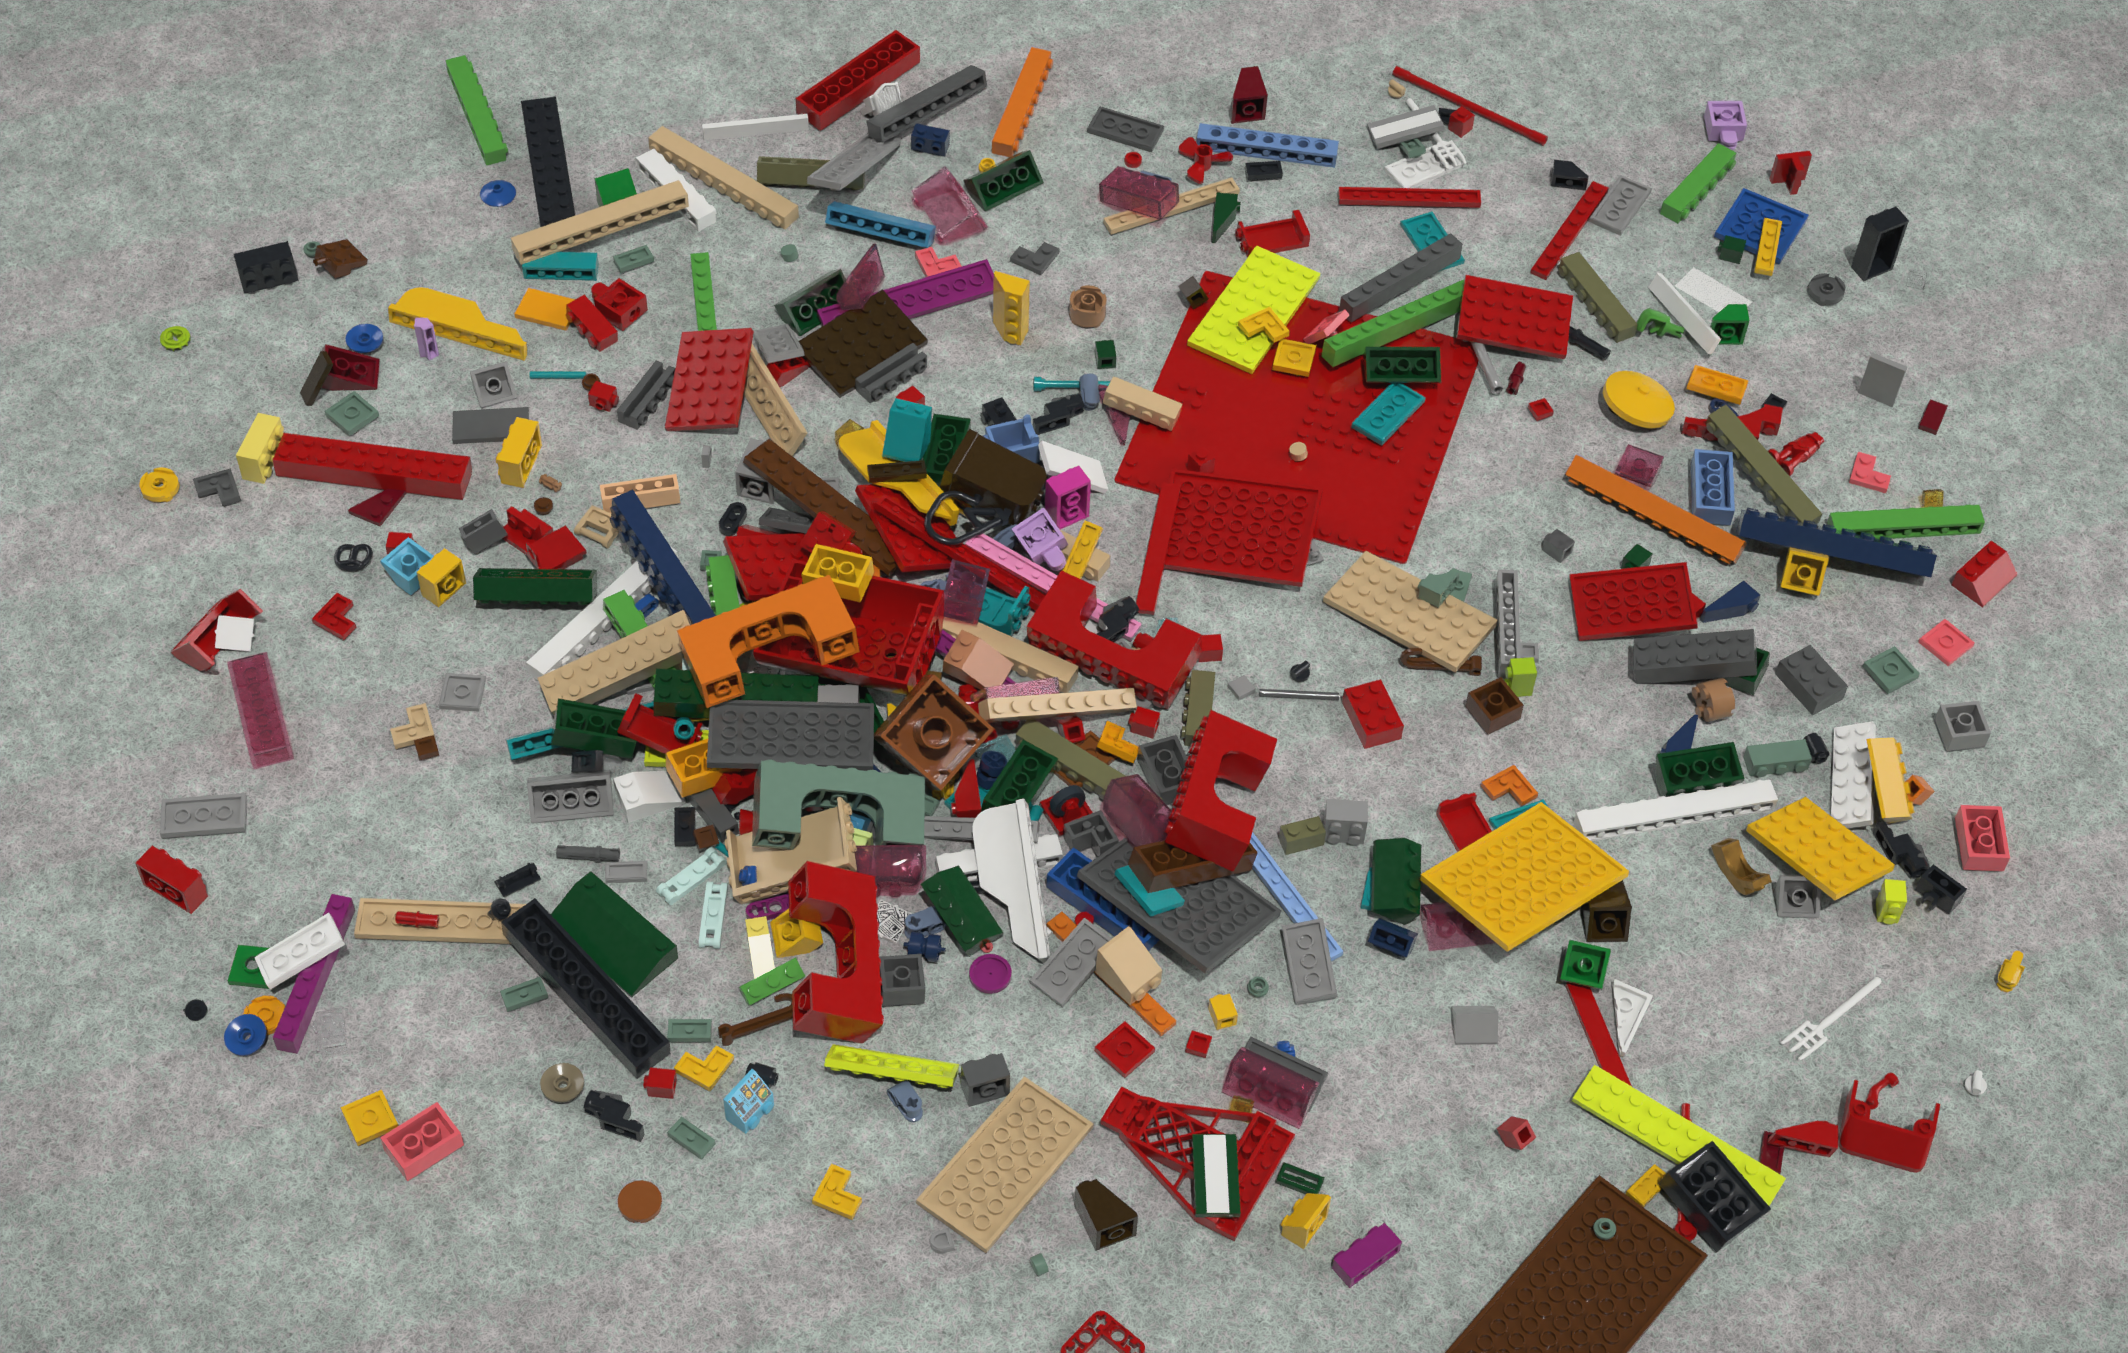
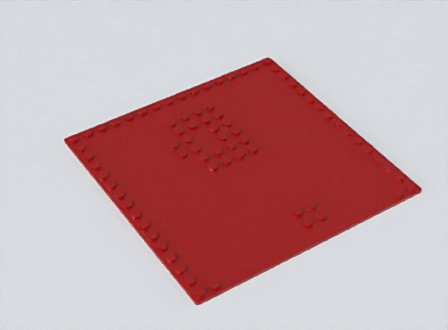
[1114,271,1479,564]

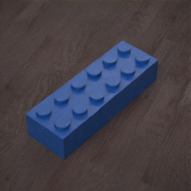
[1046,847,1160,951]

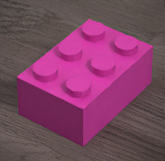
[1045,465,1091,530]

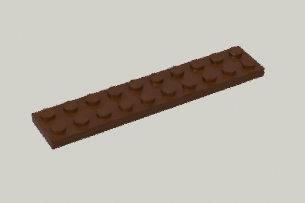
[743,439,899,576]

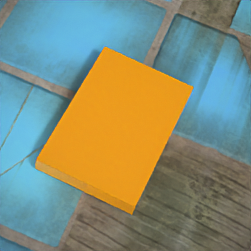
[514,288,575,331]
[1686,365,1749,405]

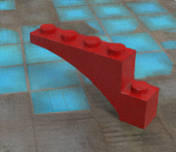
[1681,404,1783,441]
[713,769,758,804]

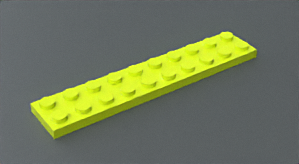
[1572,1065,1786,1206]

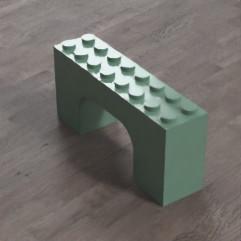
[752,760,925,861]

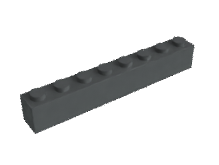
[866,65,987,143]
[1339,233,1463,322]

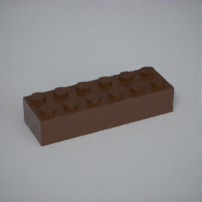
[1127,840,1258,893]

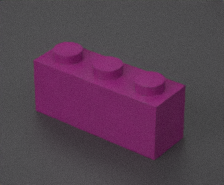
[1332,1223,1402,1288]

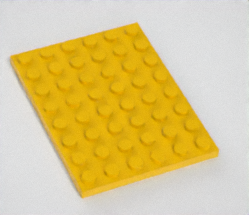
[1420,802,1629,952]

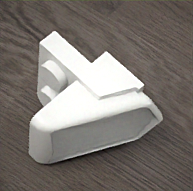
[860,82,902,117]

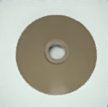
[540,1063,584,1103]

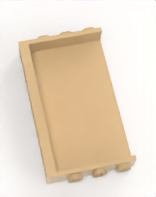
[725,797,857,904]

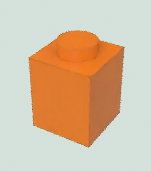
[1905,775,1935,805]

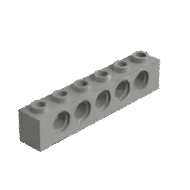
[1495,569,1521,678]

